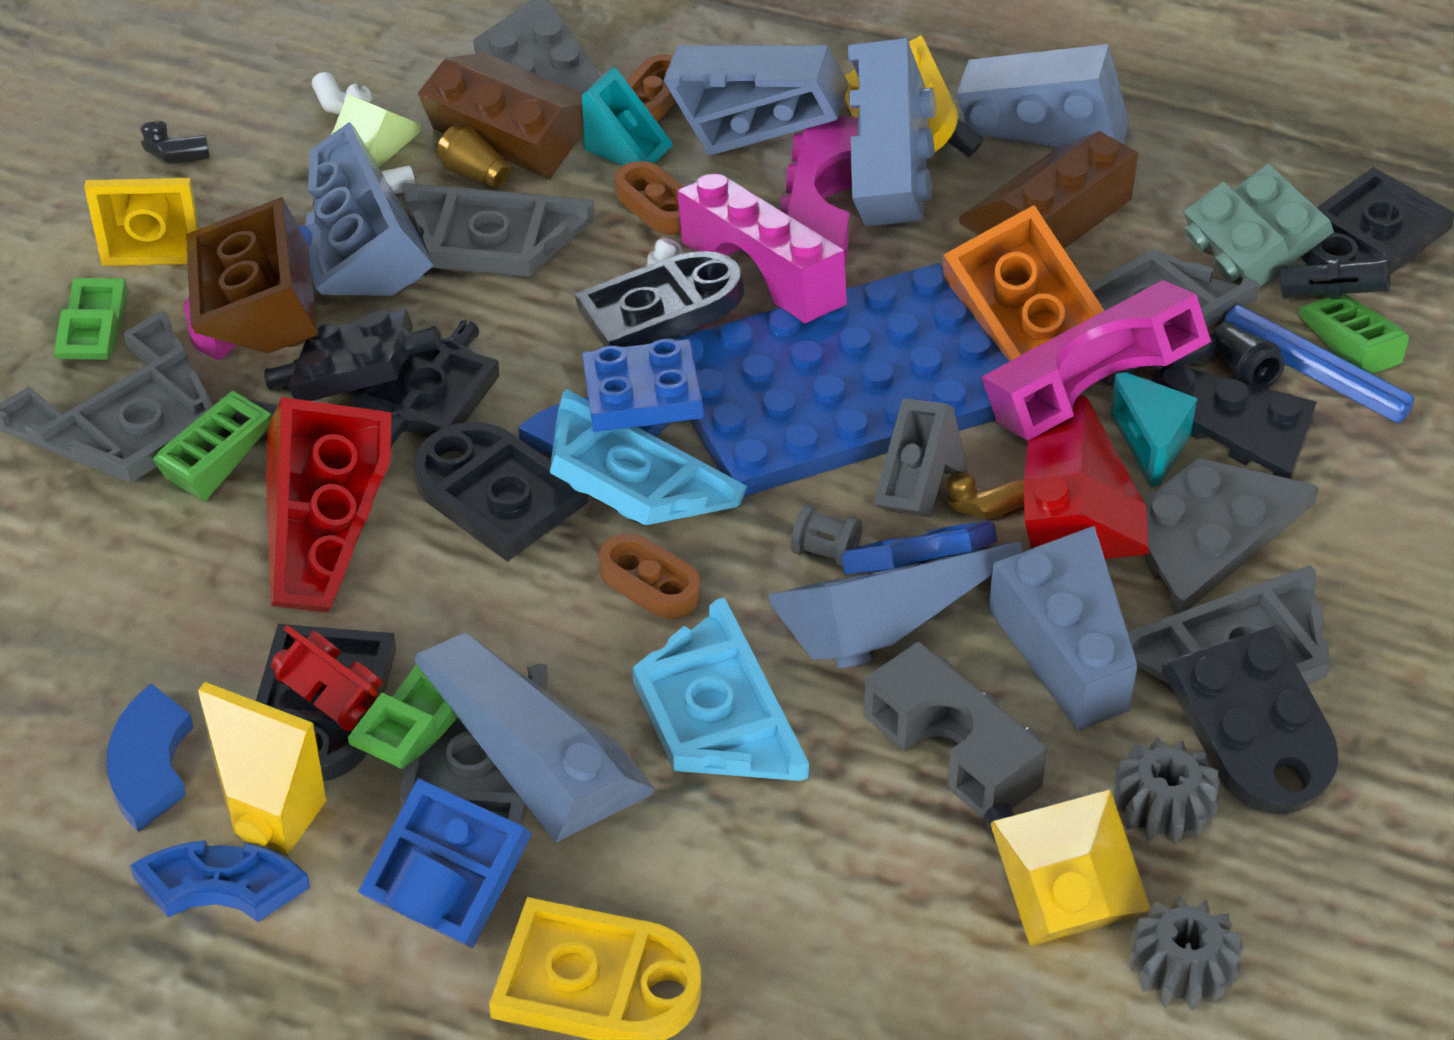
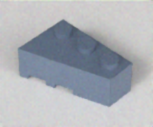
[848,38,936,227]
[664,45,849,156]

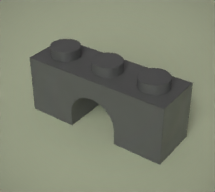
[863,641,1048,818]

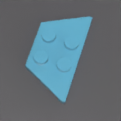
[550,389,747,525]
[632,597,809,781]

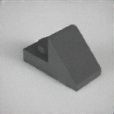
[873,398,967,518]

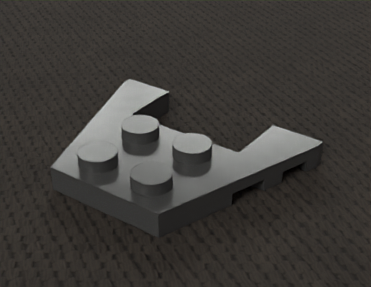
[0,311,213,483]

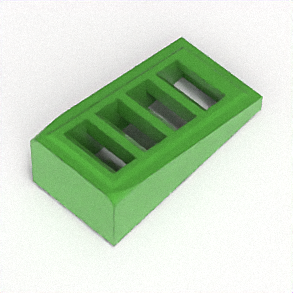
[1298,294,1409,374]
[152,391,273,502]

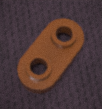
[627,54,676,121]
[615,161,684,235]
[599,533,701,619]

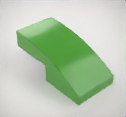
[54,278,129,360]
[348,664,458,769]

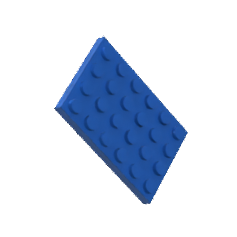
[672,263,1009,496]

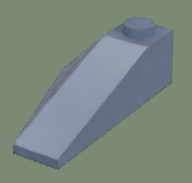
[306,121,434,296]
[769,541,1023,668]
[414,632,654,843]

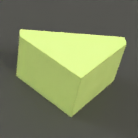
[332,94,421,168]

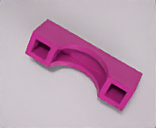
[780,116,858,266]
[677,173,847,323]
[981,280,1211,441]

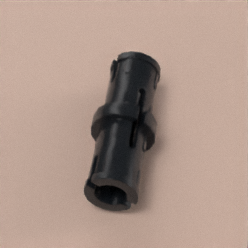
[1280,258,1390,299]

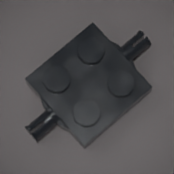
[264,309,442,401]
[351,319,500,448]

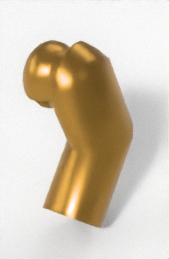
[945,472,1024,520]

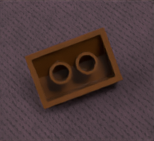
[418,52,583,179]
[959,131,1138,249]
[186,197,318,354]

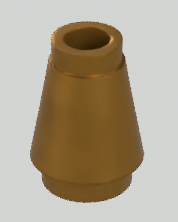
[436,125,512,189]

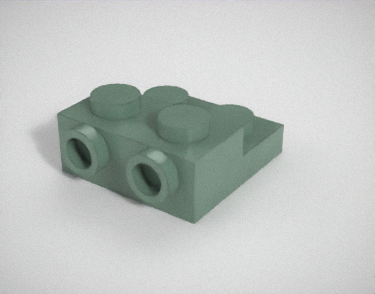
[1183,163,1334,288]

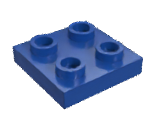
[582,339,704,432]
[358,778,532,949]

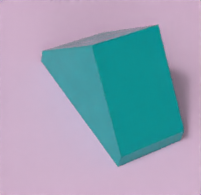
[582,66,674,166]
[1110,372,1197,487]

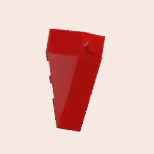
[1024,395,1149,559]
[266,397,391,613]

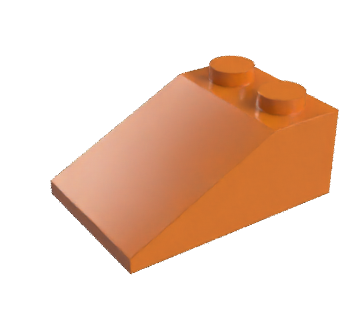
[943,205,1105,362]

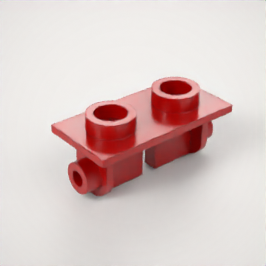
[271,625,384,731]

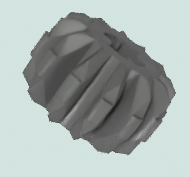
[1113,736,1220,845]
[1129,894,1243,1011]

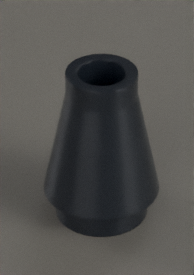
[1212,322,1285,388]

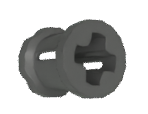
[791,504,862,568]

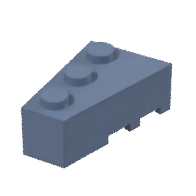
[957,44,1129,148]
[988,526,1137,731]

